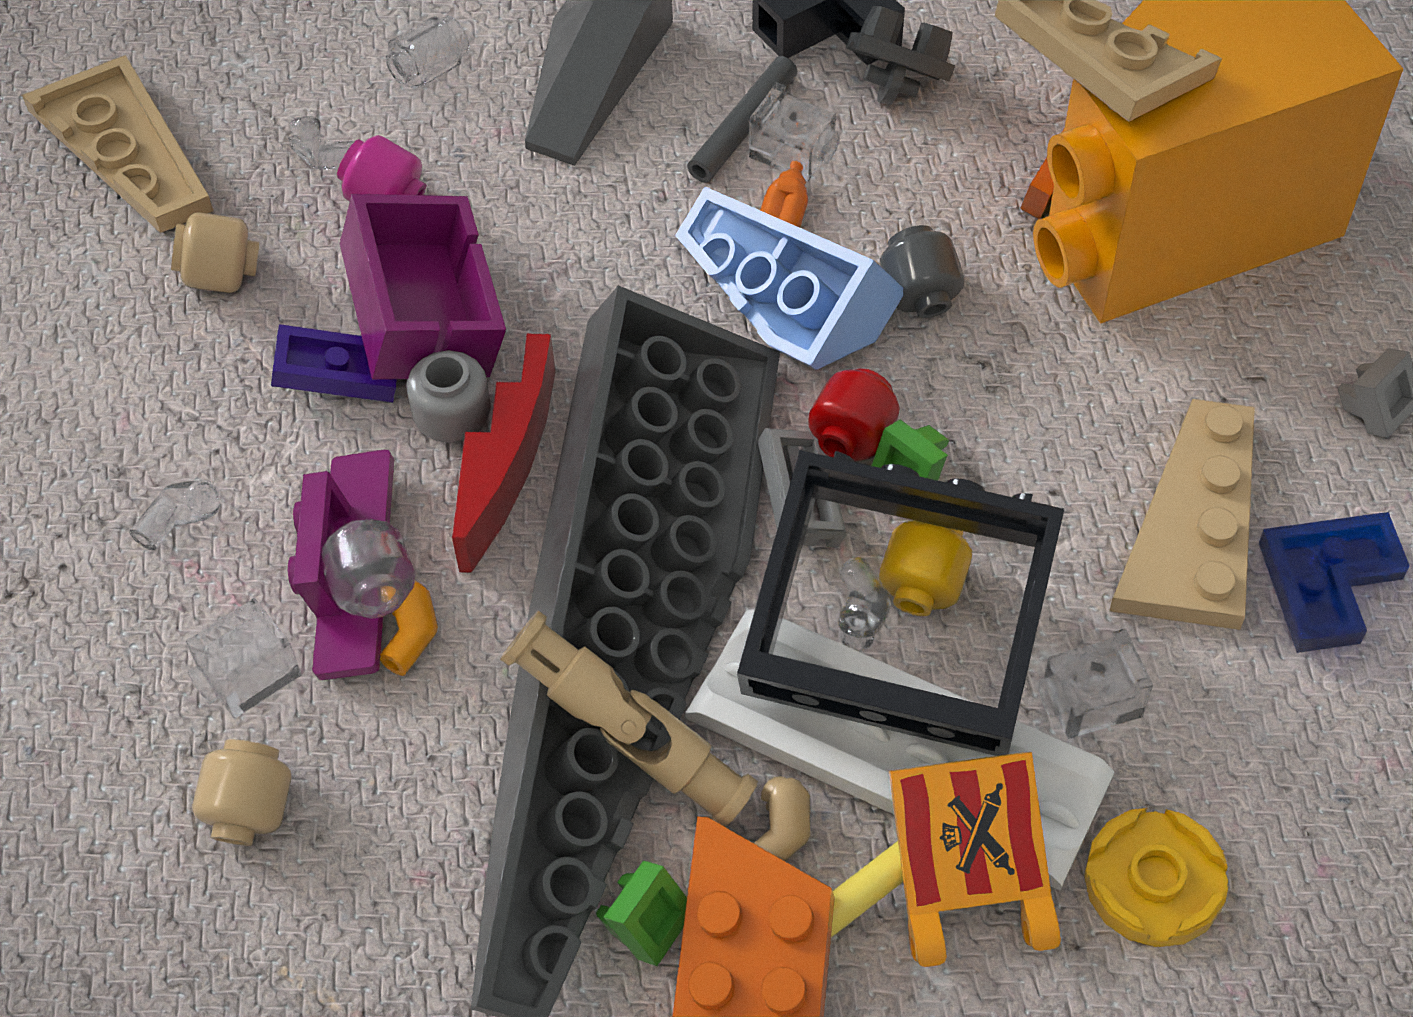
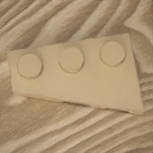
[994,0,1222,122]

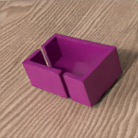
[339,194,506,380]

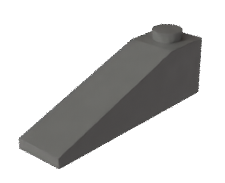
[525,0,673,166]

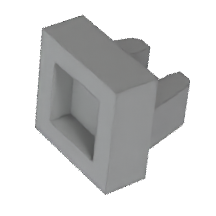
[1338,348,1413,437]

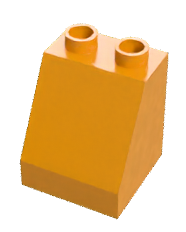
[1033,0,1403,324]

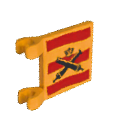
[888,752,1061,967]

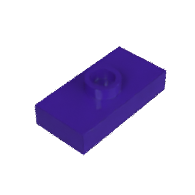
[271,324,397,403]

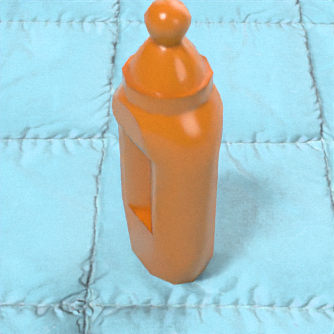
[760,160,808,228]

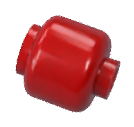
[808,368,900,461]

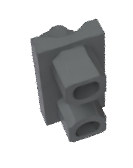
[846,6,955,106]

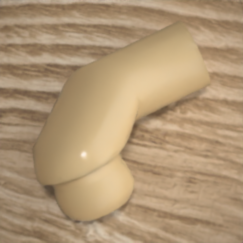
[754,776,810,861]

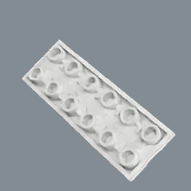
[685,609,1115,891]

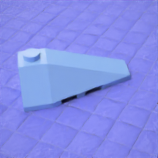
[675,187,903,370]

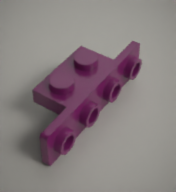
[287,449,394,680]

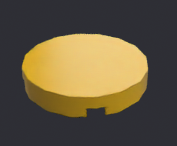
[1084,808,1229,947]

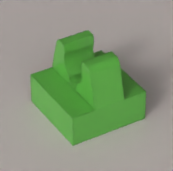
[871,419,949,481]
[596,860,687,966]

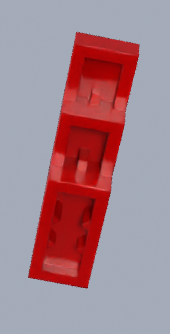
[452,333,556,573]

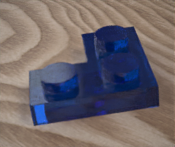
[1259,512,1410,653]

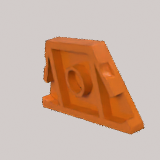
[672,816,835,1017]

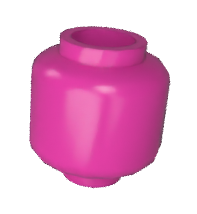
[337,135,427,201]

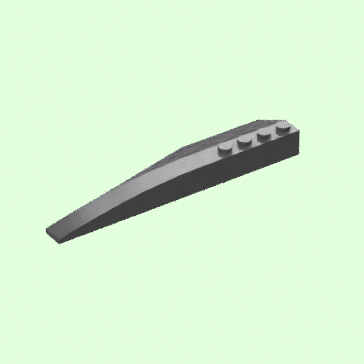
[471,285,780,1017]

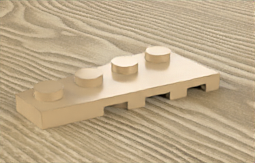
[22,55,213,233]
[1109,399,1255,630]

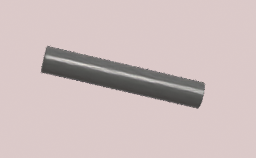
[687,56,798,183]

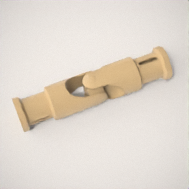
[500,610,758,827]

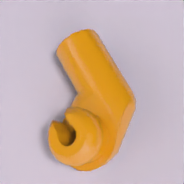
[380,579,438,676]

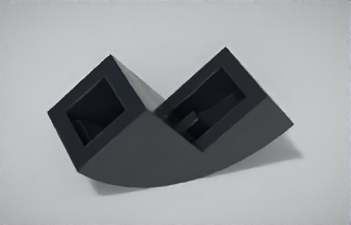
[752,0,905,66]

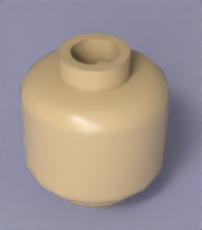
[171,212,259,293]
[192,739,291,846]

